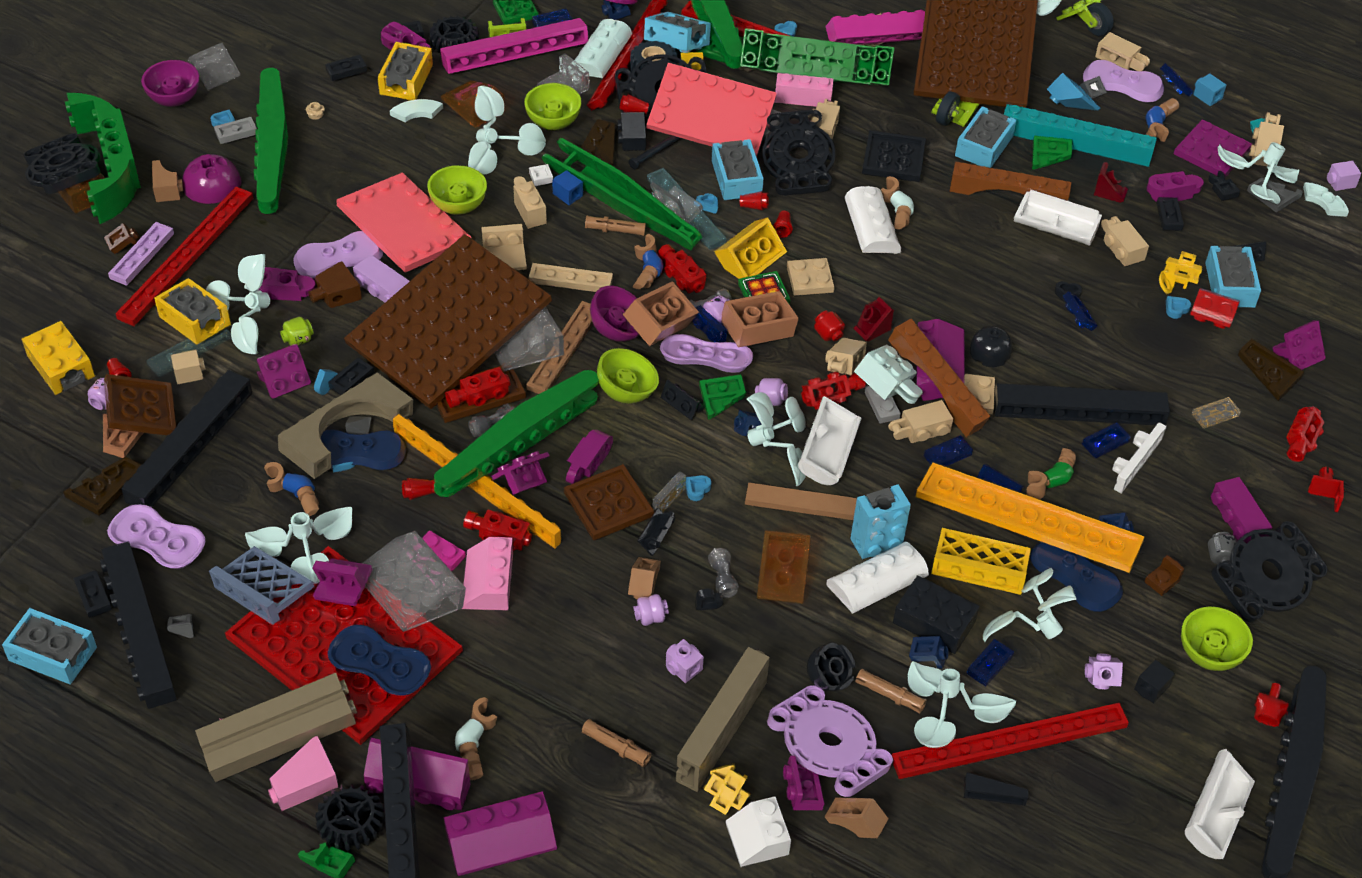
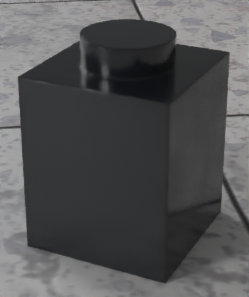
[1134,659,1175,704]

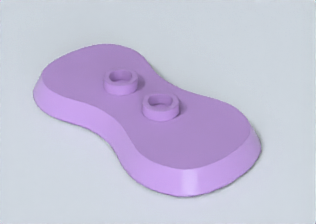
[1083,60,1164,102]
[294,231,383,279]
[660,334,753,373]
[107,504,205,569]

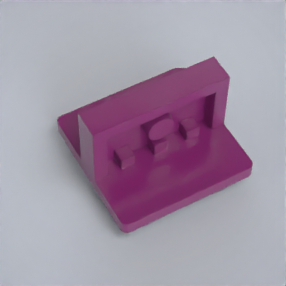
[1273,320,1325,370]
[257,344,311,398]
[492,451,549,495]
[312,559,373,606]

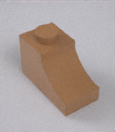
[152,160,183,202]
[628,557,661,599]
[825,798,888,838]

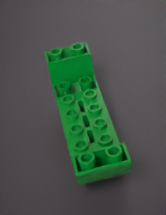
[740,28,894,86]
[65,93,141,224]

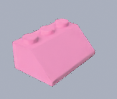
[775,73,833,107]
[461,537,513,610]

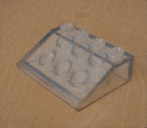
[494,307,564,371]
[362,531,466,632]

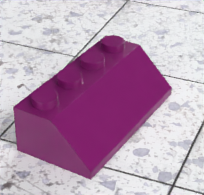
[917,319,965,401]
[364,738,470,811]
[444,791,557,876]

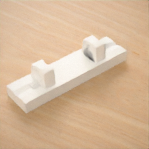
[1113,422,1167,494]

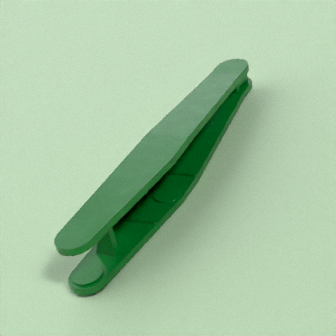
[691,0,743,69]
[254,68,288,214]
[542,138,702,250]
[434,370,599,497]

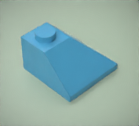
[1047,73,1100,110]

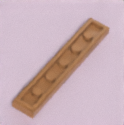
[526,301,593,394]
[745,483,857,520]

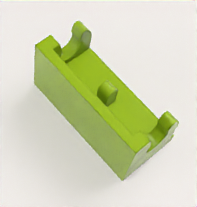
[488,18,526,38]

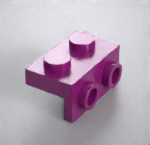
[783,756,824,810]

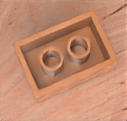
[623,281,699,346]
[721,291,798,348]

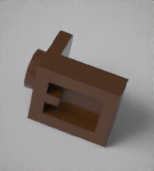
[104,223,140,254]
[1145,555,1184,596]

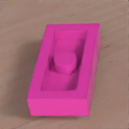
[415,530,466,572]

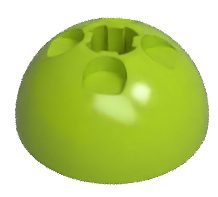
[525,83,581,130]
[427,166,487,215]
[597,348,659,404]
[1181,607,1253,671]

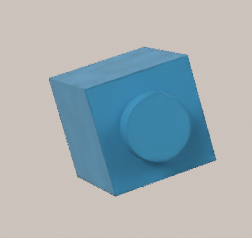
[1193,73,1226,106]

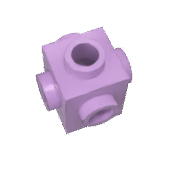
[666,639,704,683]
[1085,653,1123,689]

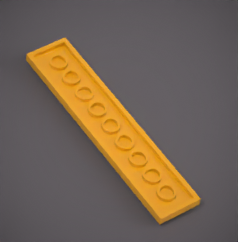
[916,462,1145,573]

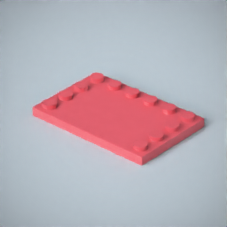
[646,63,777,158]
[336,172,472,273]

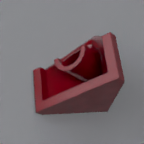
[1094,162,1128,203]
[853,297,894,342]

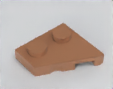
[103,414,143,458]

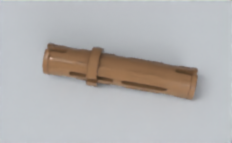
[585,215,646,236]
[855,669,927,714]
[582,719,651,767]

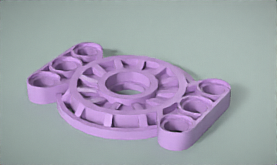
[767,686,893,797]

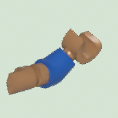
[1145,98,1179,142]
[633,234,663,290]
[264,462,319,517]

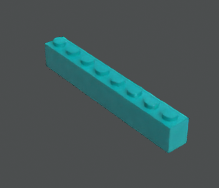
[1004,104,1157,167]

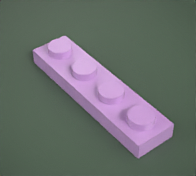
[108,222,174,286]

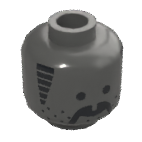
[1208,532,1239,564]

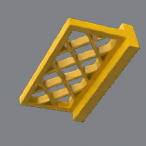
[931,528,1031,595]

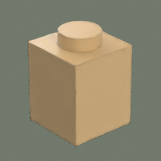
[171,350,206,385]

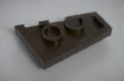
[577,119,615,166]
[1238,338,1304,401]
[63,457,141,516]

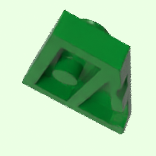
[1032,136,1072,170]
[699,375,746,420]

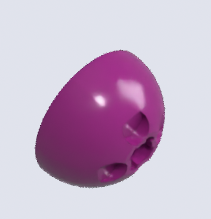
[141,60,199,107]
[182,154,241,204]
[590,286,640,342]

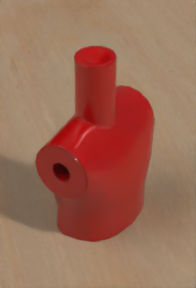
[1254,683,1289,727]

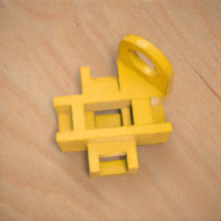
[1159,251,1202,294]
[703,764,751,815]

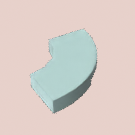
[390,99,443,122]
[1303,182,1349,217]

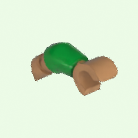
[1026,448,1076,500]

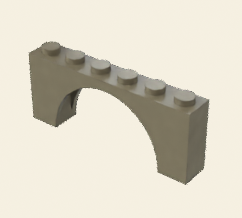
[278,373,413,479]

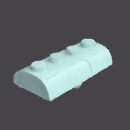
[569,19,632,78]

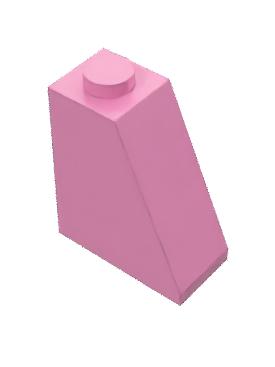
[268,736,338,811]

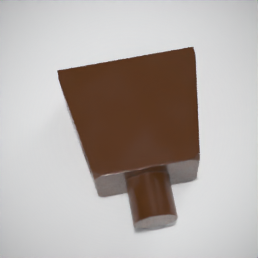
[308,261,362,308]

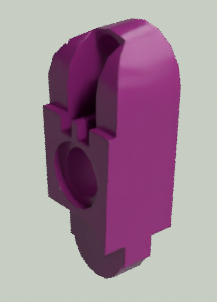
[381,22,432,50]
[1147,171,1204,202]
[259,267,316,301]
[566,430,613,484]

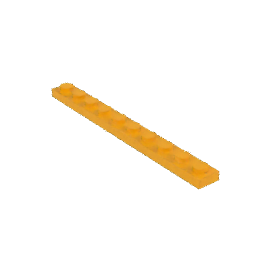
[393,414,561,548]

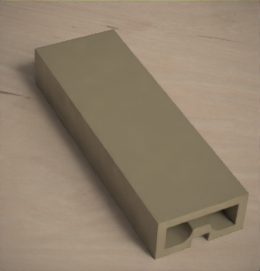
[676,647,770,792]
[195,673,357,782]

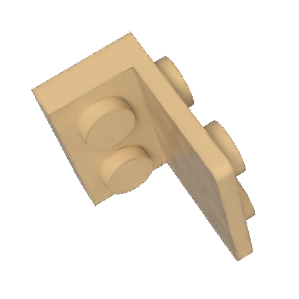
[482,224,527,270]

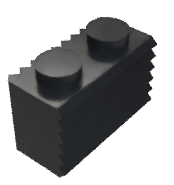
[618,112,646,151]

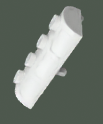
[845,186,901,254]
[1014,190,1102,246]
[798,396,861,485]
[826,542,929,614]
[1185,749,1255,859]

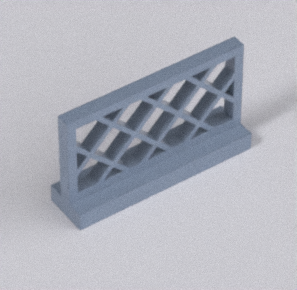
[209,546,314,625]

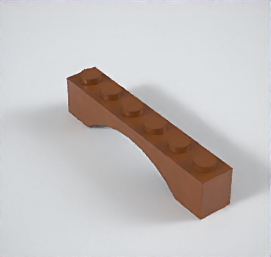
[950,162,1071,201]
[888,319,990,438]

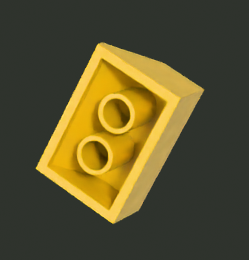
[714,218,787,279]

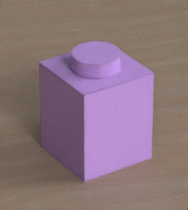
[1327,161,1361,191]

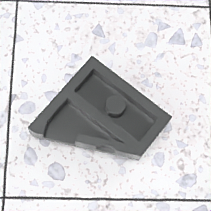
[1247,178,1303,212]

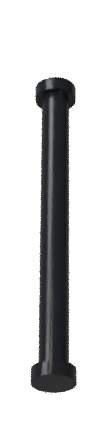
[629,135,681,170]

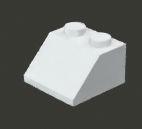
[726,797,791,867]

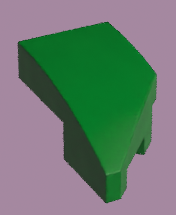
[298,842,356,878]

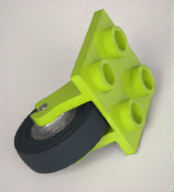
[1056,0,1114,36]
[931,91,979,127]

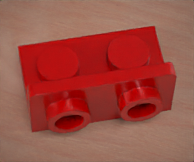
[1190,288,1240,329]

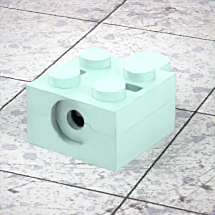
[854,345,922,404]

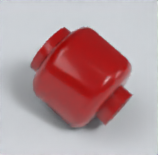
[814,310,845,342]

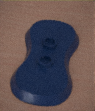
[320,430,406,470]
[1030,541,1123,612]
[328,625,431,696]

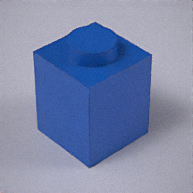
[552,170,583,205]

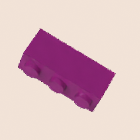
[1211,477,1272,544]

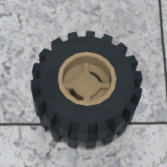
[630,41,677,87]

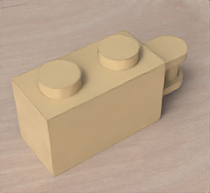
[1095,32,1150,71]
[810,99,840,139]
[1249,112,1284,167]
[513,177,546,229]
[1101,216,1149,266]
[825,338,867,375]
[888,400,953,443]

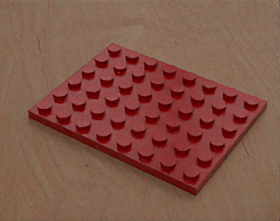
[225,546,463,745]

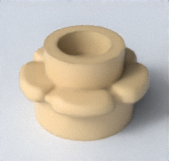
[306,102,325,119]

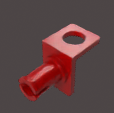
[1308,467,1344,513]

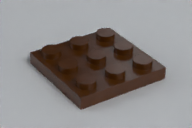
[104,374,176,436]
[564,464,654,541]

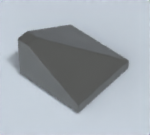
[1080,76,1107,99]
[345,416,372,435]
[167,614,194,638]

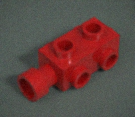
[658,244,706,293]
[445,367,511,408]
[801,371,866,410]
[1286,406,1324,462]
[463,510,532,551]

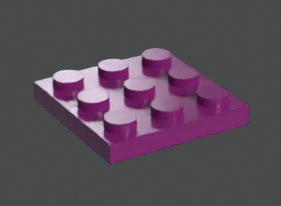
[1174,119,1252,178]

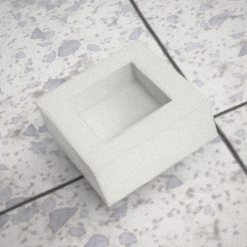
[529,164,553,186]

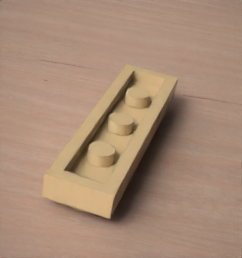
[529,263,613,292]

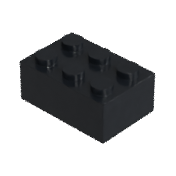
[893,575,980,655]

